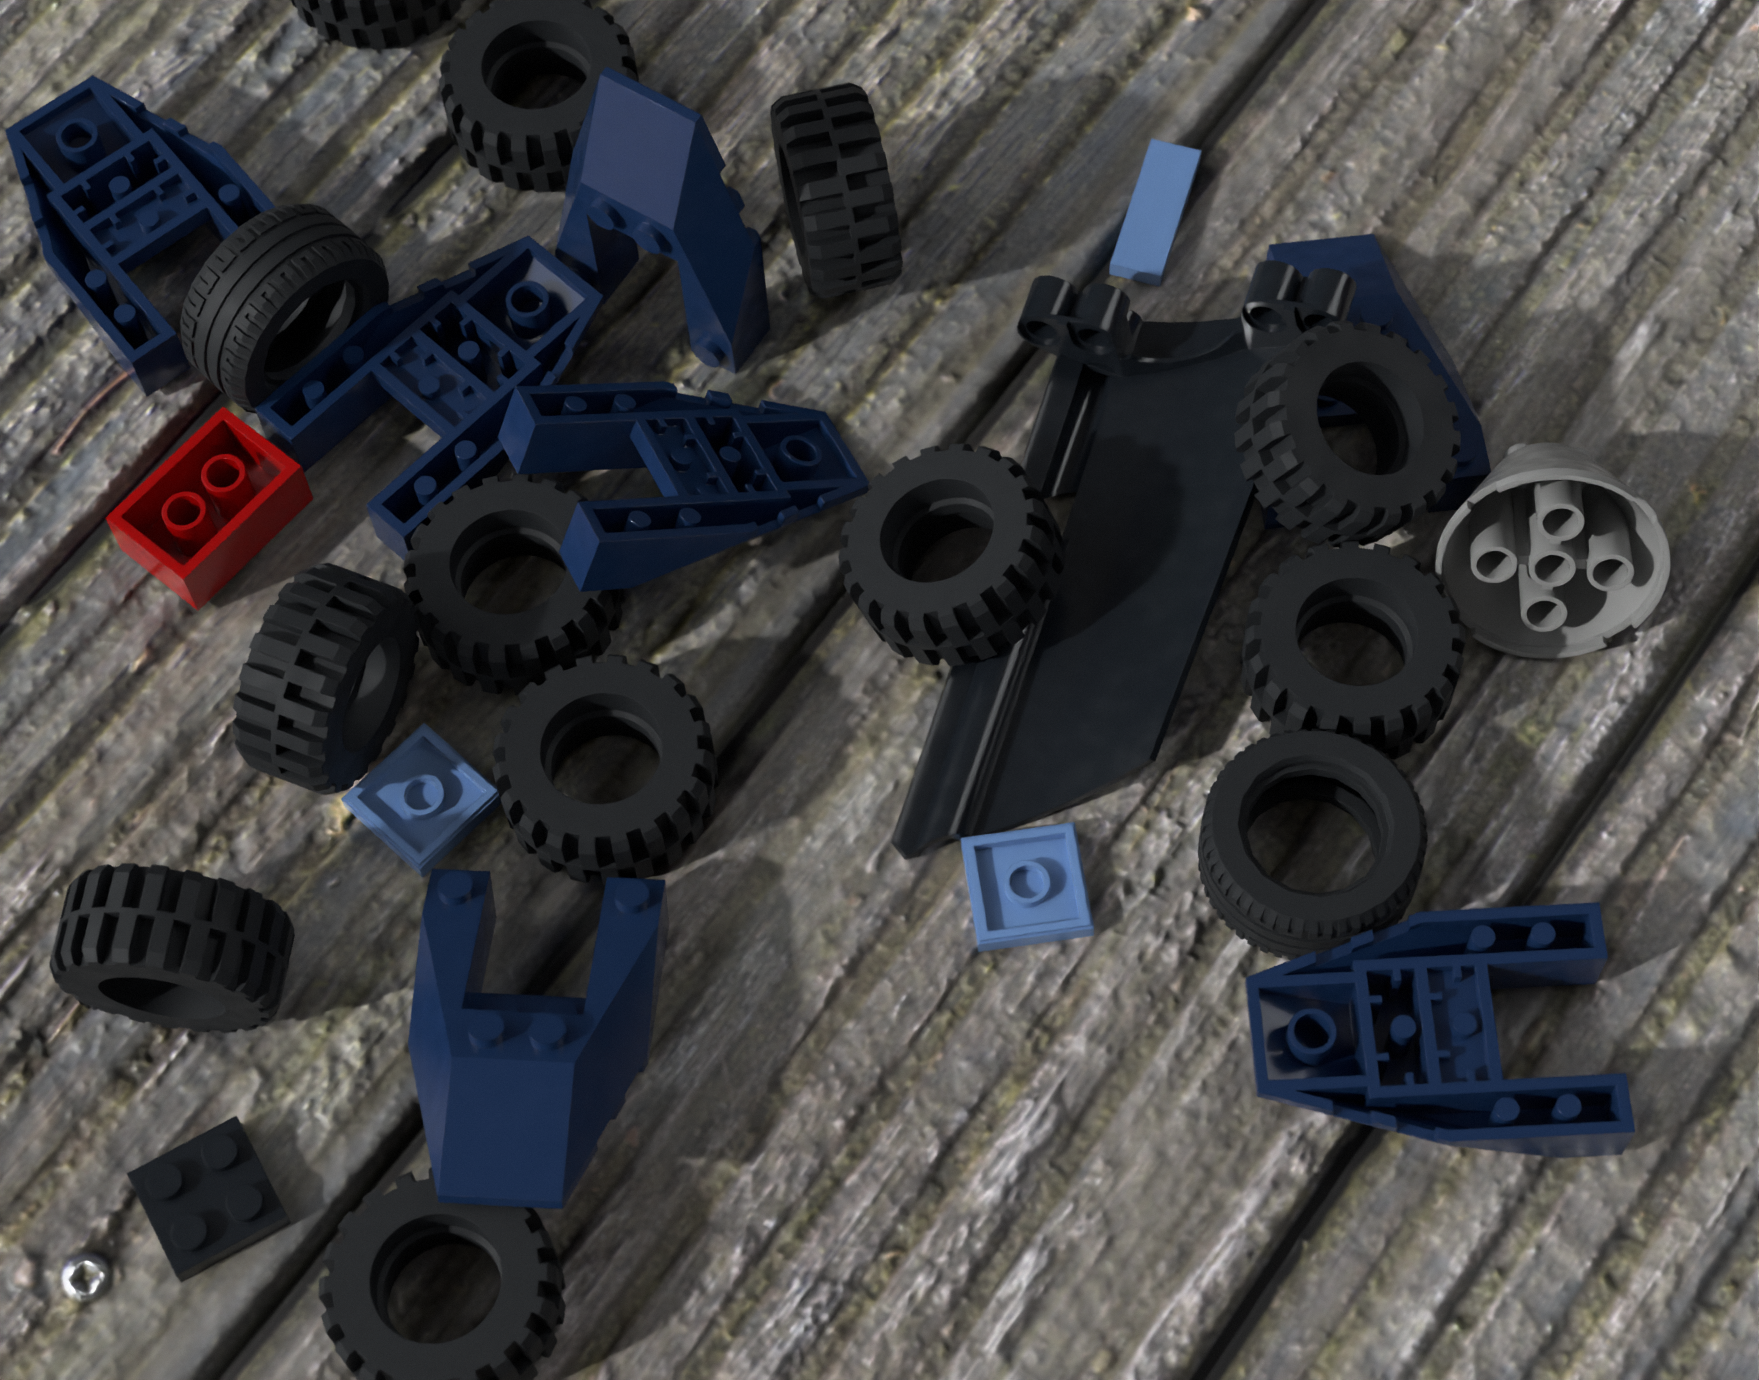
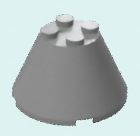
[1435,442,1670,659]

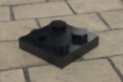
[127,1116,291,1282]

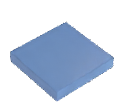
[341,723,502,878]
[961,822,1094,952]

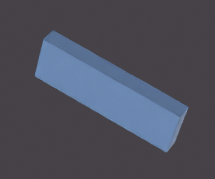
[1109,139,1202,287]

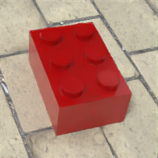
[105,406,314,611]

